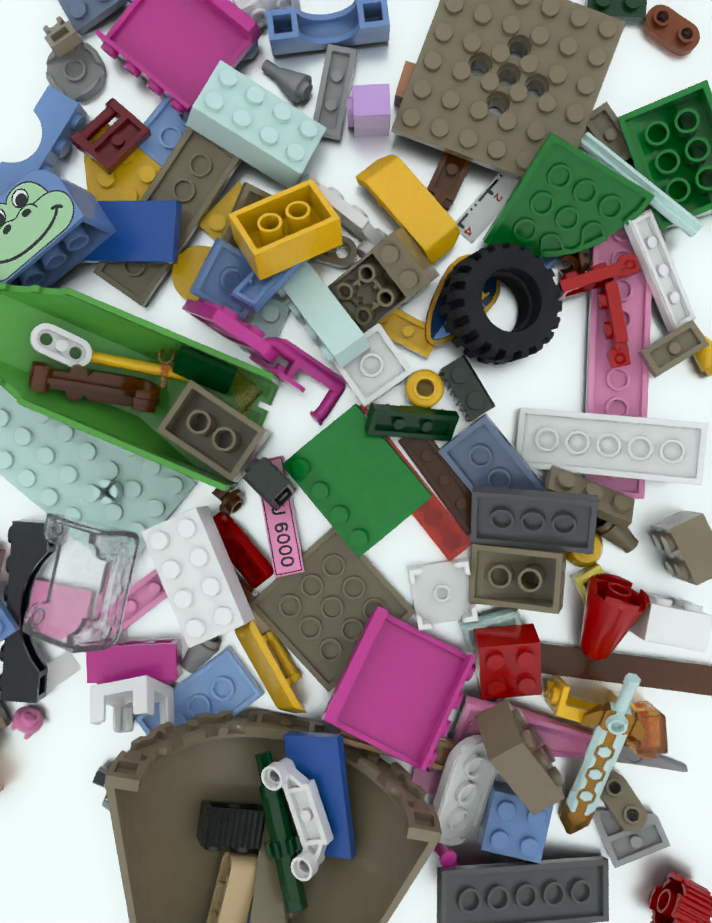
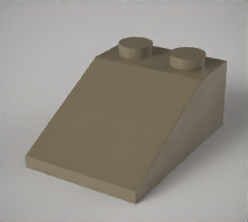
[468,543,567,614]

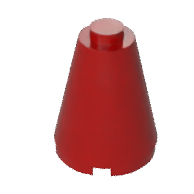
[580,573,650,661]

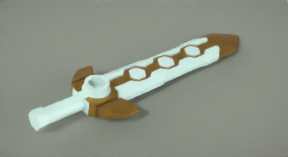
[560,673,646,835]

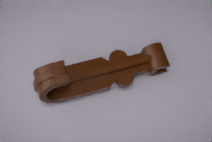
[28,361,160,413]

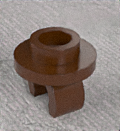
[559,251,590,276]
[212,488,244,515]

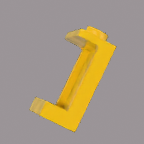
[543,675,636,737]

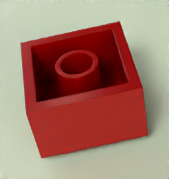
[474,623,542,700]

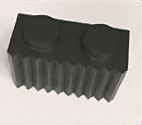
[438,355,495,422]
[243,457,295,511]
[196,800,265,853]

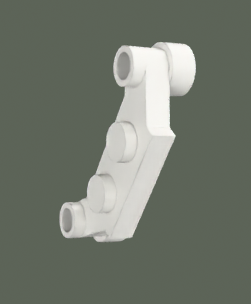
[294,174,388,258]
[261,758,334,881]

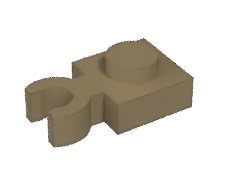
[43,16,83,59]

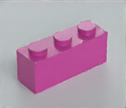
[86,638,183,685]

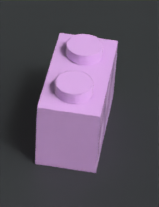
[347,84,391,137]

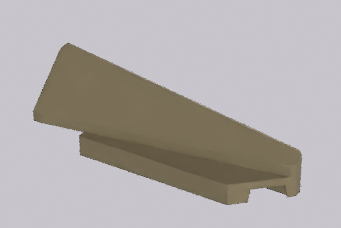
[250,807,299,923]

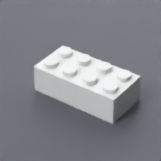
[141,506,255,648]

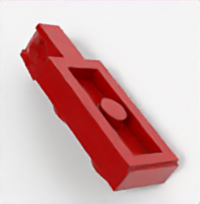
[558,253,641,300]
[597,281,631,368]
[213,512,274,589]

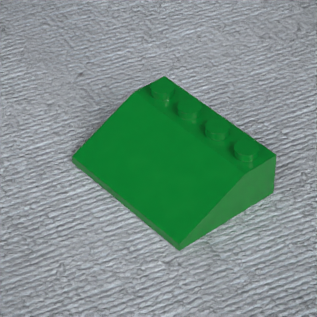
[617,80,712,230]
[282,403,433,558]

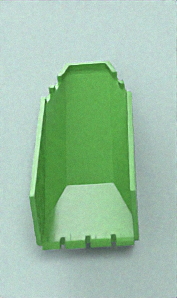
[0,283,280,491]

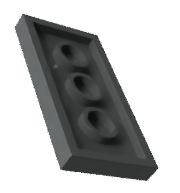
[470,485,598,554]

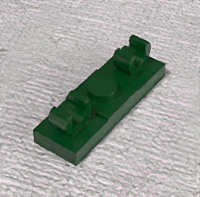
[365,403,459,441]

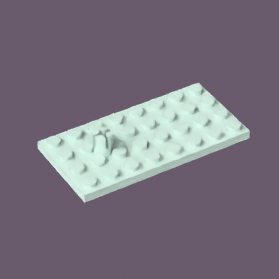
[0,386,198,575]

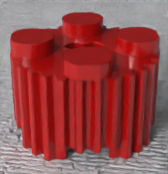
[648,871,712,923]

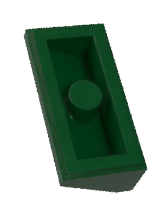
[172,346,238,394]

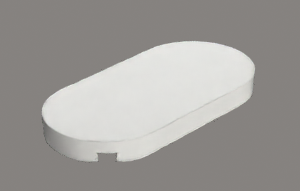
[433,735,497,846]

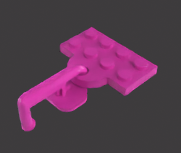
[182,298,346,426]

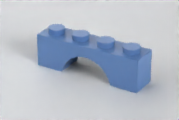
[266,0,390,56]
[0,85,87,197]

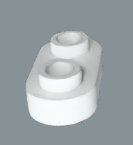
[29,323,92,367]

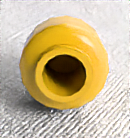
[404,369,444,408]

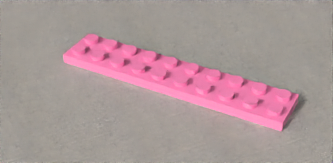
[583,205,652,499]

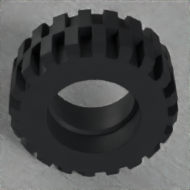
[440,242,562,365]

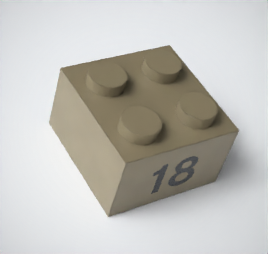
[652,510,712,586]

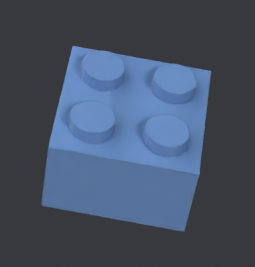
[477,780,554,864]

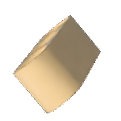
[206,852,258,923]

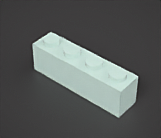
[277,260,370,368]

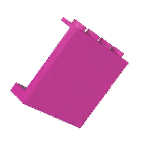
[96,0,261,116]
[320,606,476,771]

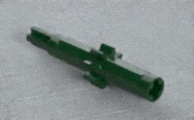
[255,751,308,913]

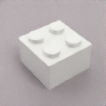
[629,593,712,653]

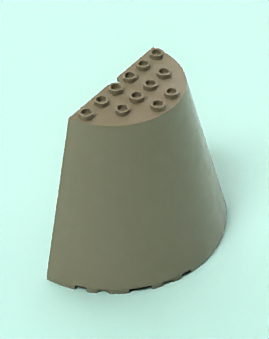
[105,710,442,923]

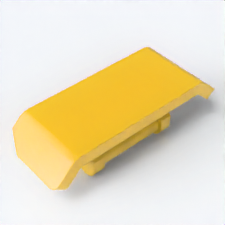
[356,154,460,264]
[235,619,307,713]

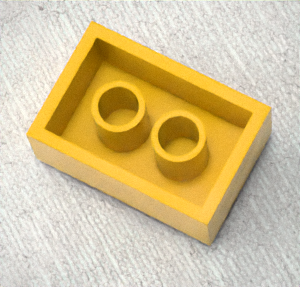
[228,178,343,281]

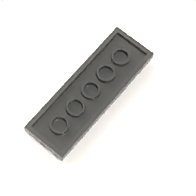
[437,856,609,923]

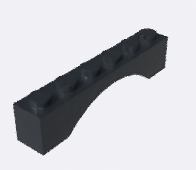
[0,519,58,703]

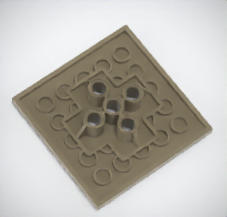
[391,0,626,180]

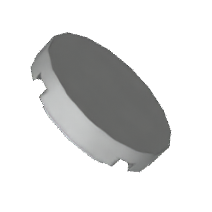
[46,42,106,102]

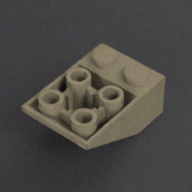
[328,227,440,333]

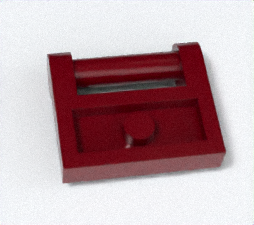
[69,98,151,175]

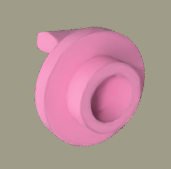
[11,706,44,740]

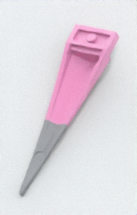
[451,695,688,772]

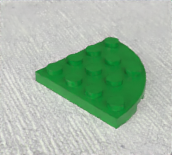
[483,131,655,258]

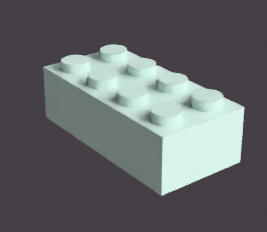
[186,60,326,188]

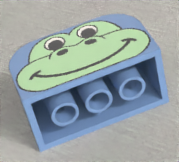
[0,170,116,288]

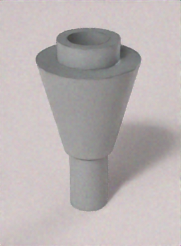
[261,60,313,103]

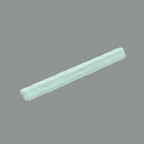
[579,132,703,237]

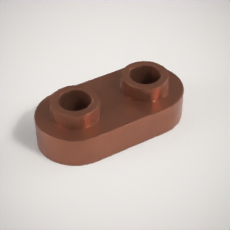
[643,5,700,56]

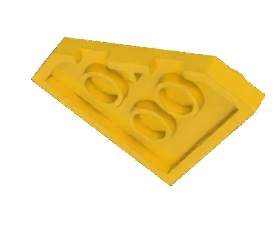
[84,124,162,201]

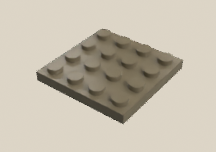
[249,527,416,692]

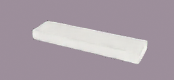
[624,209,696,332]

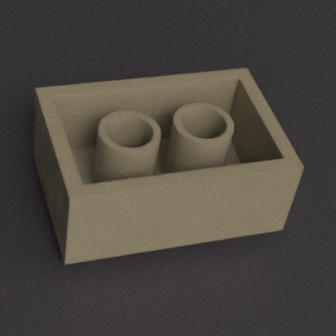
[156,380,271,482]
[475,699,565,815]

